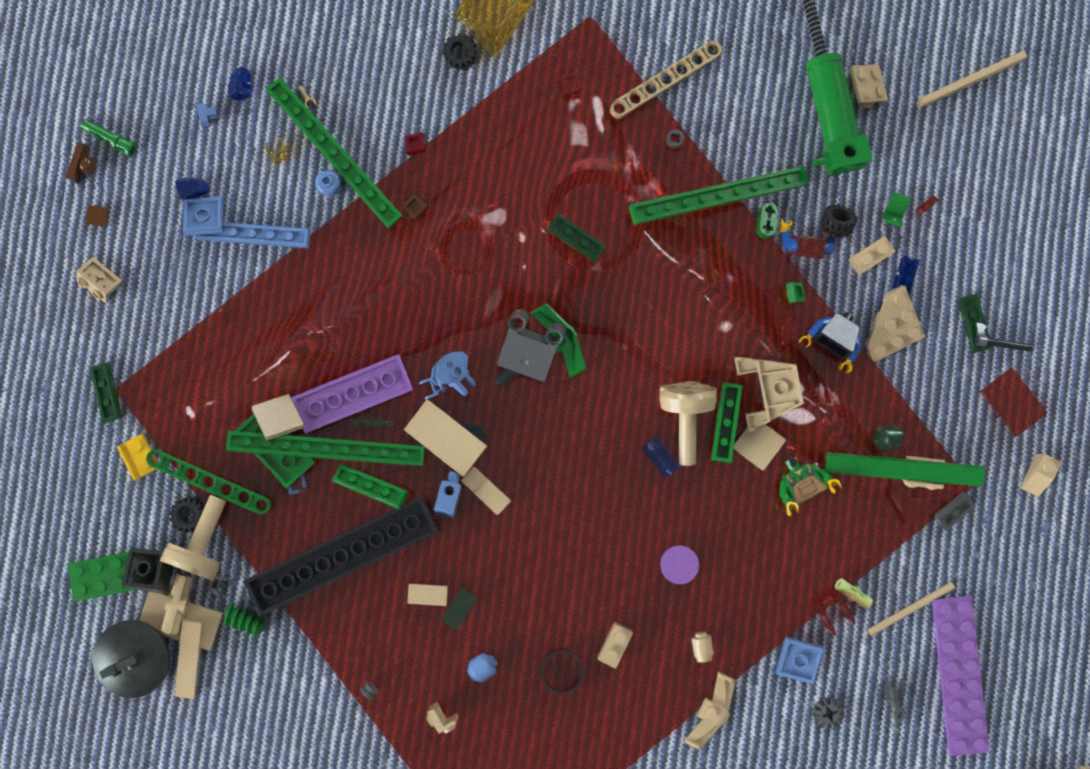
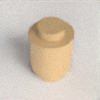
[692,632,714,662]

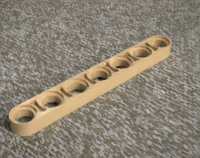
[610,41,722,119]

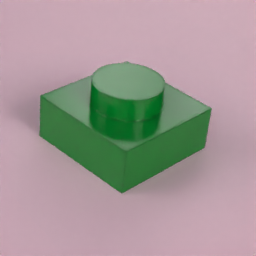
[786,282,806,303]

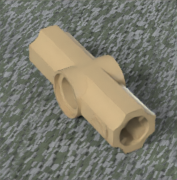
[161,573,194,635]

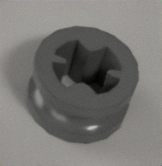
[666,130,684,149]
[360,681,380,700]

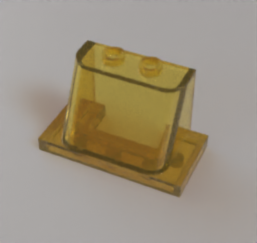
[453,0,535,58]

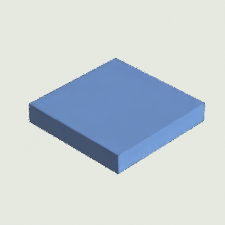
[183,196,224,236]
[775,636,824,685]

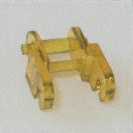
[264,137,289,165]

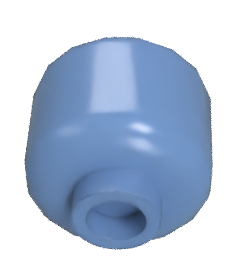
[315,170,342,197]
[467,653,497,683]

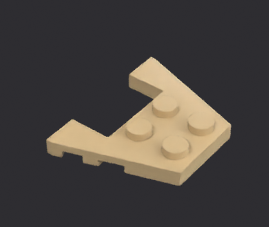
[734,357,804,432]

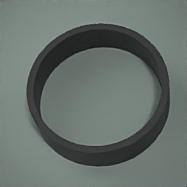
[540,649,584,695]

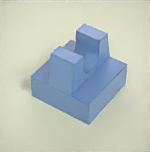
[196,103,217,128]

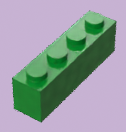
[710,383,742,463]

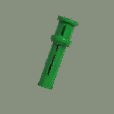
[80,119,138,158]

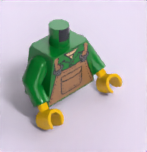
[779,456,842,516]

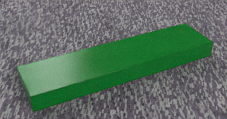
[332,464,409,510]

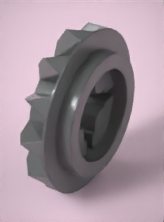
[813,697,844,729]

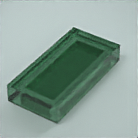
[441,587,478,631]

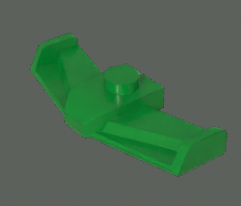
[531,303,587,379]

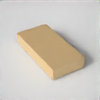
[407,583,448,606]

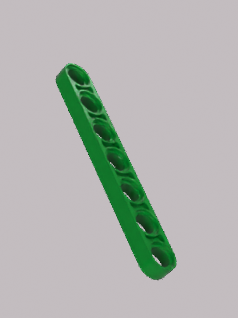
[146,450,271,514]

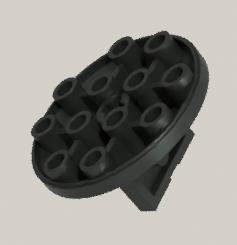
[92,620,170,698]

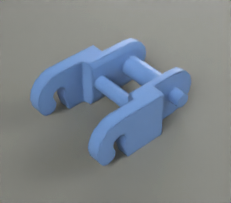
[419,377,447,400]

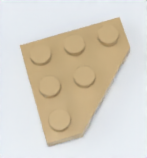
[865,285,925,362]

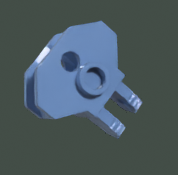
[431,351,476,396]

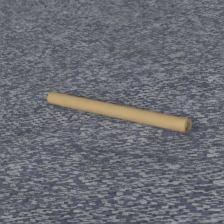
[867,582,955,636]

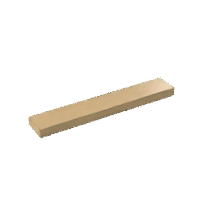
[916,50,1027,109]

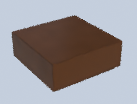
[401,193,429,221]
[85,205,109,227]

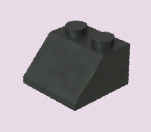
[122,548,174,594]

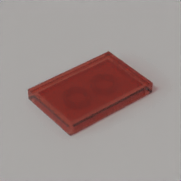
[980,368,1047,437]

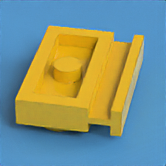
[117,434,158,481]

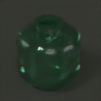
[873,425,904,451]

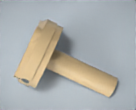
[659,381,717,466]
[160,495,226,581]

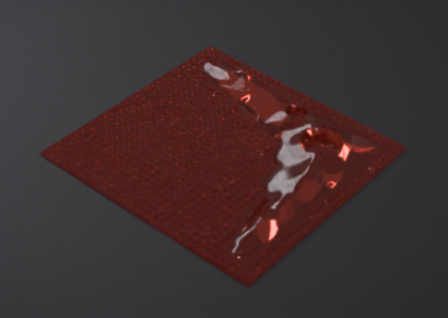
[116,17,973,769]

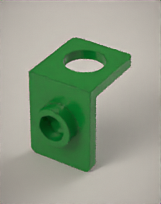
[883,192,911,227]

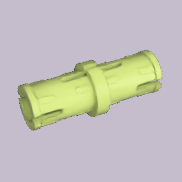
[835,578,873,609]

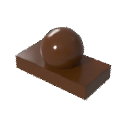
[66,142,97,184]

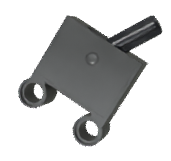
[494,309,566,387]

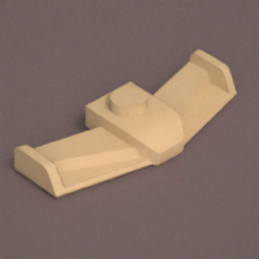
[684,671,736,749]

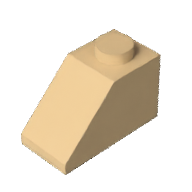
[1020,454,1062,497]

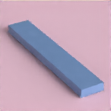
[195,222,311,248]

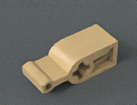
[461,466,511,515]

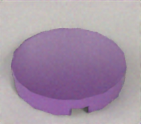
[660,545,699,584]

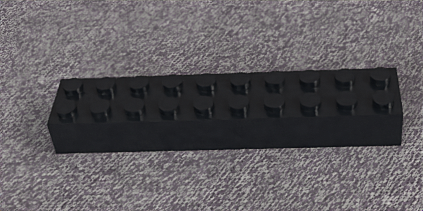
[243,496,440,617]

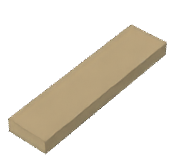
[175,619,203,699]

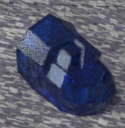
[228,66,253,101]
[175,177,211,200]

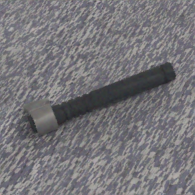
[974,323,1033,352]

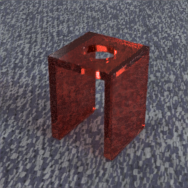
[811,587,856,635]

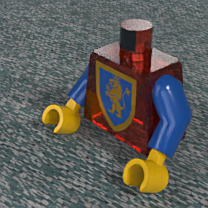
[779,219,836,259]

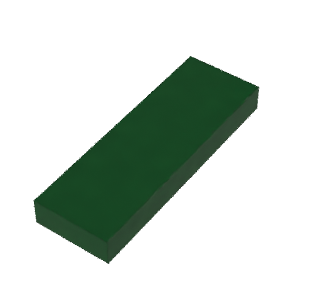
[546,213,606,263]
[957,293,993,354]
[89,363,123,423]

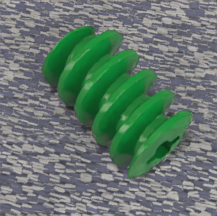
[224,601,268,639]

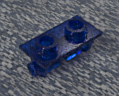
[892,255,920,297]
[641,436,680,479]

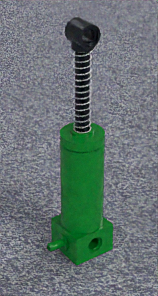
[801,0,873,177]

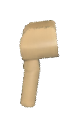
[298,86,317,110]

